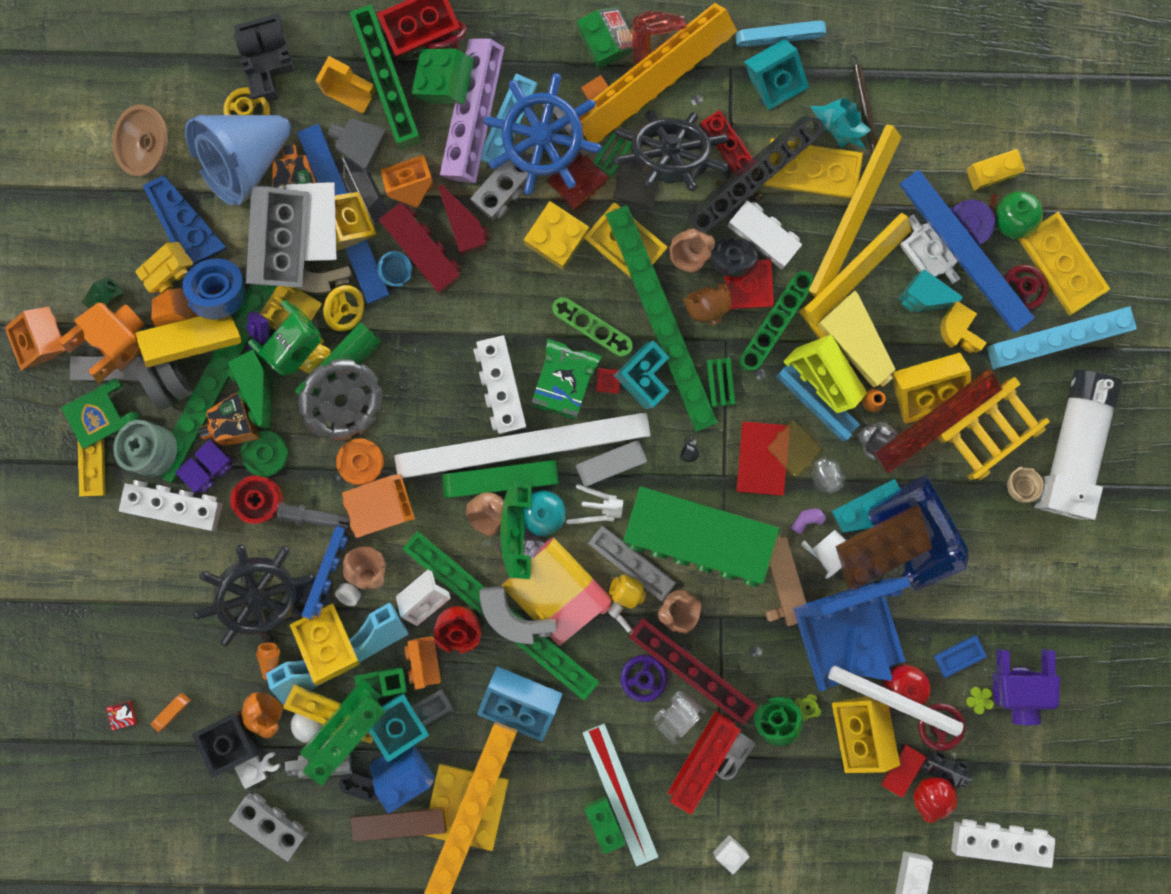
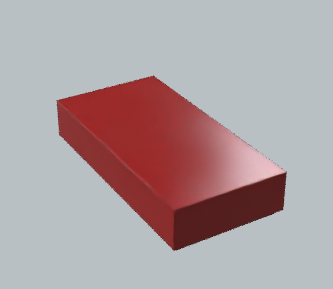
[881,744,926,798]

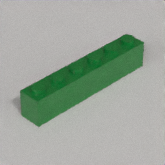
[349,4,422,150]

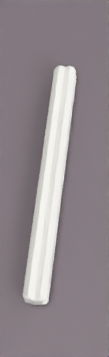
[828,666,963,736]

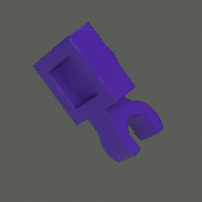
[246,311,269,352]

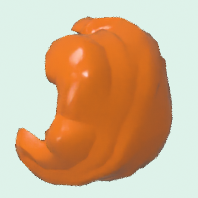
[241,692,284,739]

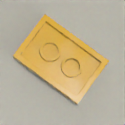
[584,202,668,278]
[290,603,360,686]

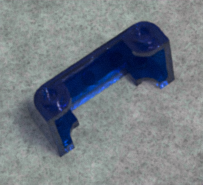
[868,475,969,592]

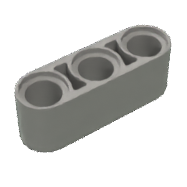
[576,440,648,487]

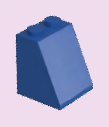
[370,745,435,814]

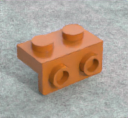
[405,636,441,689]

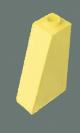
[817,291,895,387]

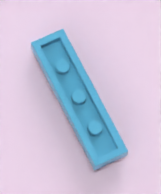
[481,74,538,164]

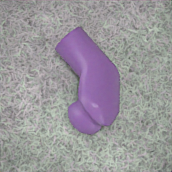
[791,508,826,535]

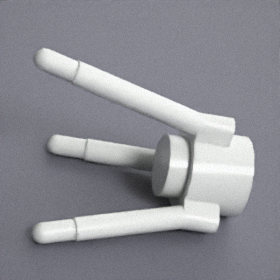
[566,484,623,524]

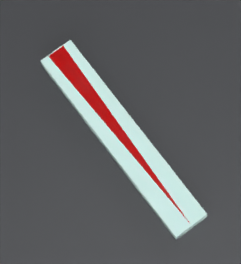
[583,723,658,866]

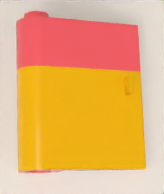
[501,537,612,646]

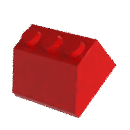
[377,0,461,57]

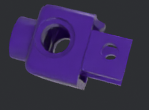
[992,649,1060,725]

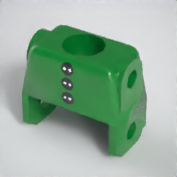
[248,300,321,376]

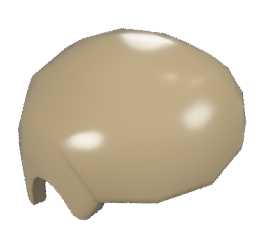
[1007,466,1044,503]

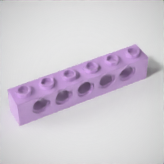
[440,39,504,183]

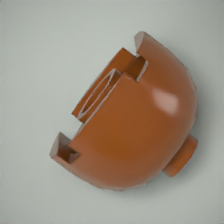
[683,283,732,325]

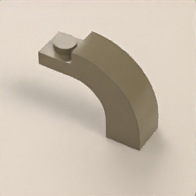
[296,266,354,296]

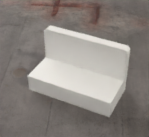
[396,570,450,626]

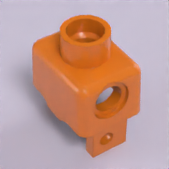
[58,303,144,383]

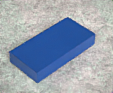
[933,635,987,678]

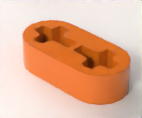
[150,692,191,733]

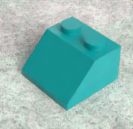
[744,39,809,110]
[898,269,963,312]

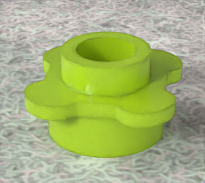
[794,694,821,721]

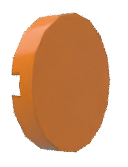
[336,439,384,485]

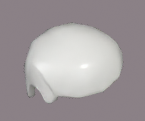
[291,713,323,743]

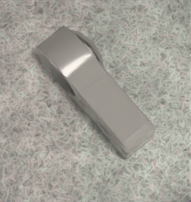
[716,732,755,780]

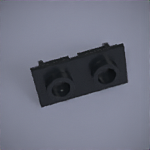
[921,749,973,788]

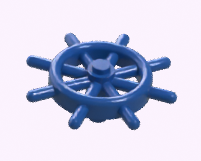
[483,73,602,195]

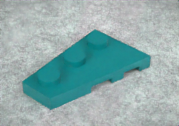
[831,479,910,532]

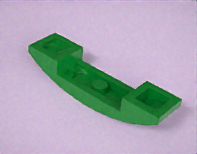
[500,482,531,580]

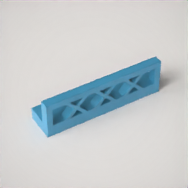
[776,365,860,442]

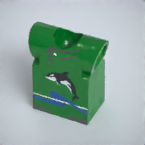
[532,338,603,421]

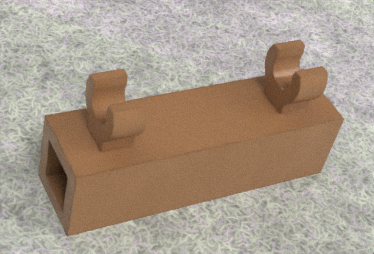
[765,534,806,626]

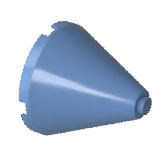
[185,115,291,206]

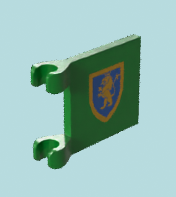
[61,378,141,449]

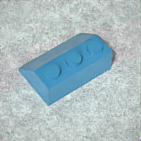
[477,667,562,742]

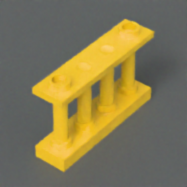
[935,377,1050,481]

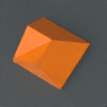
[380,155,436,208]
[152,288,199,327]

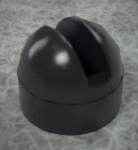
[680,442,699,463]

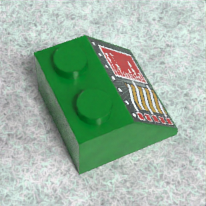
[577,7,639,70]

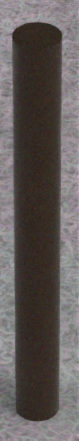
[853,64,878,156]

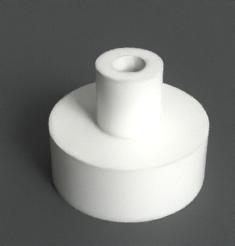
[335,583,361,606]

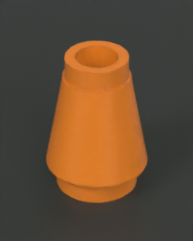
[862,389,886,412]
[256,642,280,680]

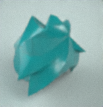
[811,98,871,149]

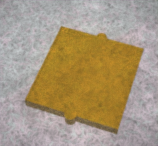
[767,421,821,477]

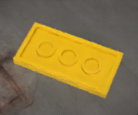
[763,139,863,200]
[1018,212,1110,316]
[135,315,241,367]

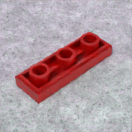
[700,110,758,174]

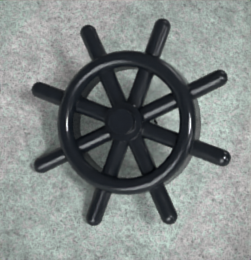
[613,110,728,192]
[193,544,315,647]

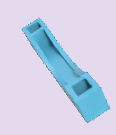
[987,307,1137,370]
[266,603,408,705]

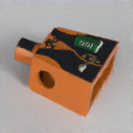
[272,145,317,189]
[199,392,260,446]

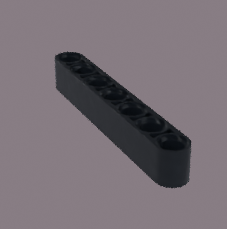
[688,115,824,232]

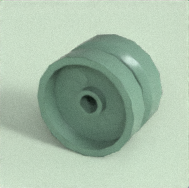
[113,420,177,477]

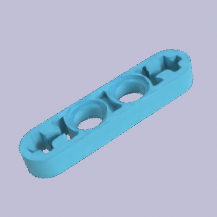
[735,21,826,47]

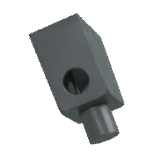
[328,118,388,174]

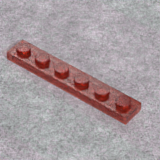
[874,369,1003,473]

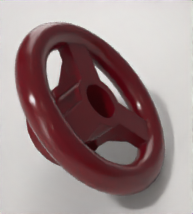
[424,21,467,49]
[1004,265,1048,311]
[918,703,966,751]

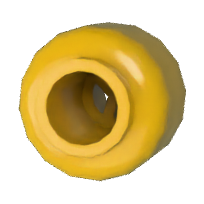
[609,574,646,609]

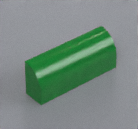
[295,322,382,410]

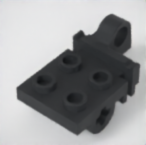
[234,13,295,102]

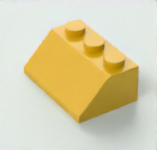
[892,353,972,424]
[832,696,900,773]

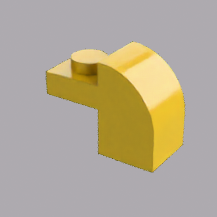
[940,302,987,353]

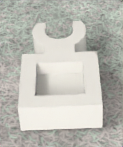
[235,752,281,789]

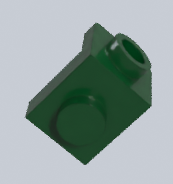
[82,277,124,309]

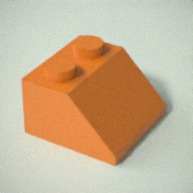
[5,306,66,371]

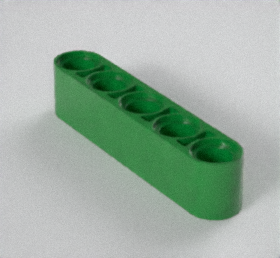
[739,271,814,372]
[442,460,559,498]

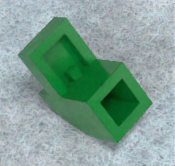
[354,667,407,697]

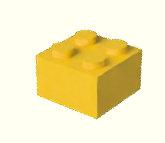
[524,201,589,270]

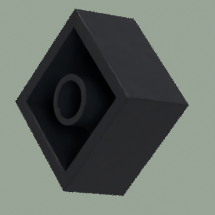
[192,711,262,778]

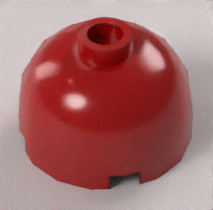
[434,606,481,653]
[882,664,931,711]

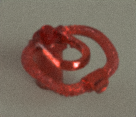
[631,11,687,64]

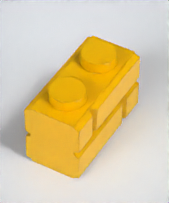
[967,149,1025,191]
[136,242,193,294]

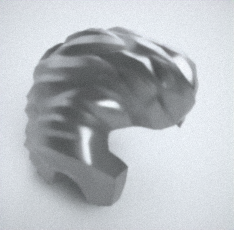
[858,422,900,460]

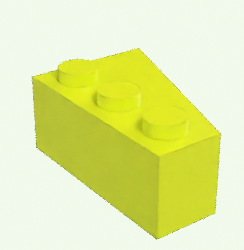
[783,334,867,413]

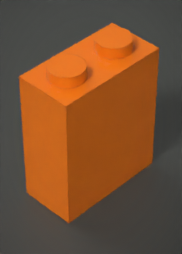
[342,474,415,538]

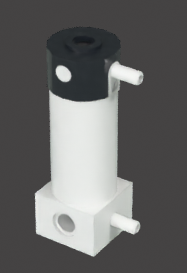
[1035,370,1122,520]

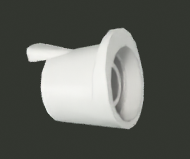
[801,530,846,579]

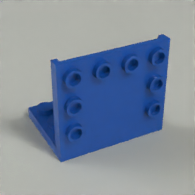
[793,577,910,691]

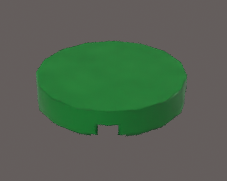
[241,430,289,477]

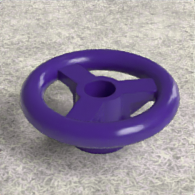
[620,655,668,702]

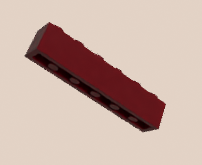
[628,617,758,726]

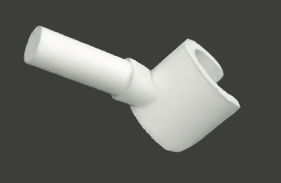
[608,601,632,633]

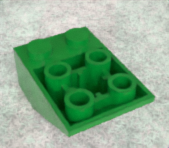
[227,350,273,429]

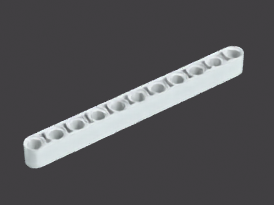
[394,413,651,478]

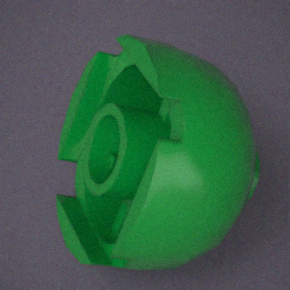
[995,191,1043,239]
[755,697,803,747]

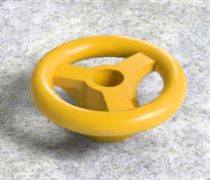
[223,87,270,115]
[323,285,364,331]

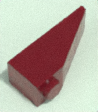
[438,184,490,256]

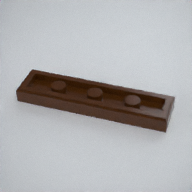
[350,807,447,841]

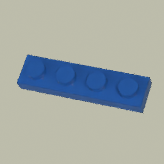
[302,526,349,621]

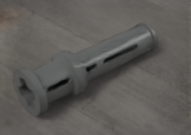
[277,502,350,530]

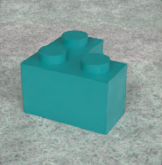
[614,341,669,410]

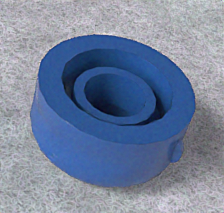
[183,259,246,320]

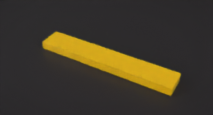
[805,213,912,326]

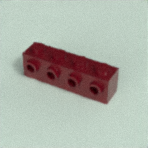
[379,202,462,295]

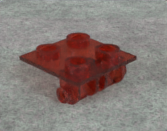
[546,152,609,210]

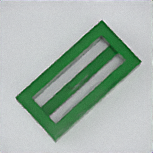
[591,127,632,179]
[706,358,735,407]

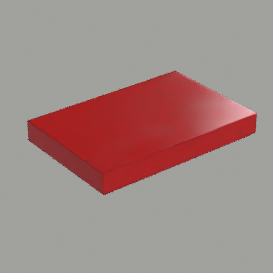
[736,421,789,496]

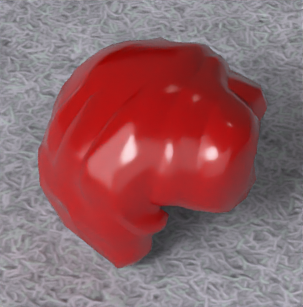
[913,777,958,823]

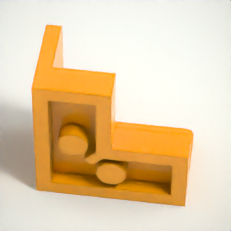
[316,56,377,114]

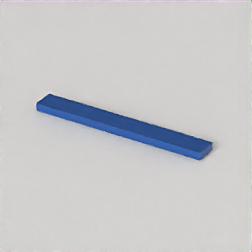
[297,124,390,304]
[899,169,1034,333]

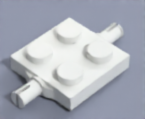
[900,214,961,284]

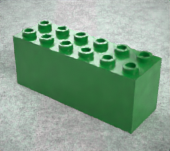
[623,486,781,587]

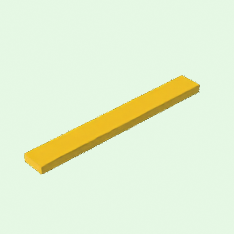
[809,125,902,297]

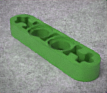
[552,297,632,357]

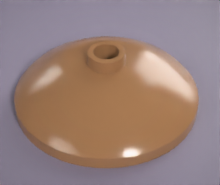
[113,105,168,176]

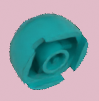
[524,490,566,537]

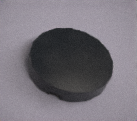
[711,237,758,277]

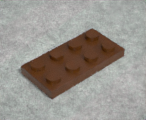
[835,505,932,590]

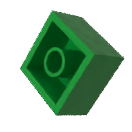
[411,49,474,104]

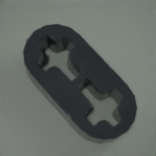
[339,771,379,802]

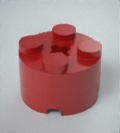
[230,476,283,524]

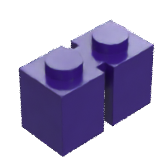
[175,440,234,493]

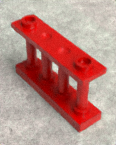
[667,711,741,815]

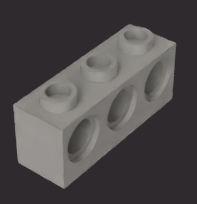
[471,152,538,221]
[229,793,308,862]

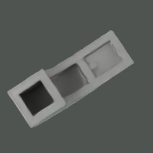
[479,586,557,644]

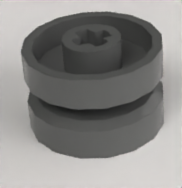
[135,360,192,410]

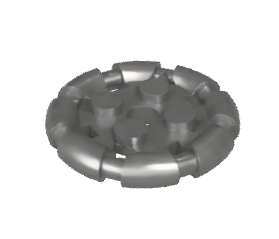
[298,359,382,441]

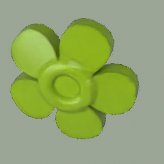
[966,687,994,714]

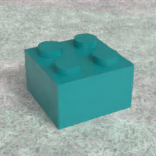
[369,693,429,762]

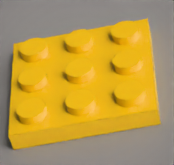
[423,764,509,851]

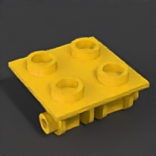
[260,286,322,330]

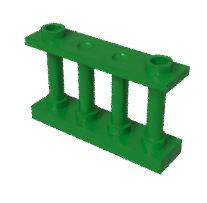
[300,679,386,786]

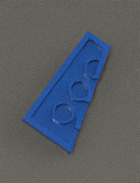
[142,175,228,267]

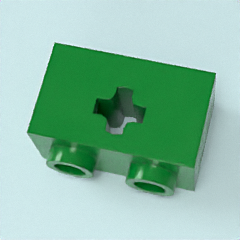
[585,796,626,854]

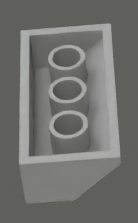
[246,187,308,287]

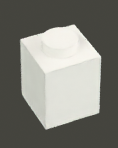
[713,835,749,875]

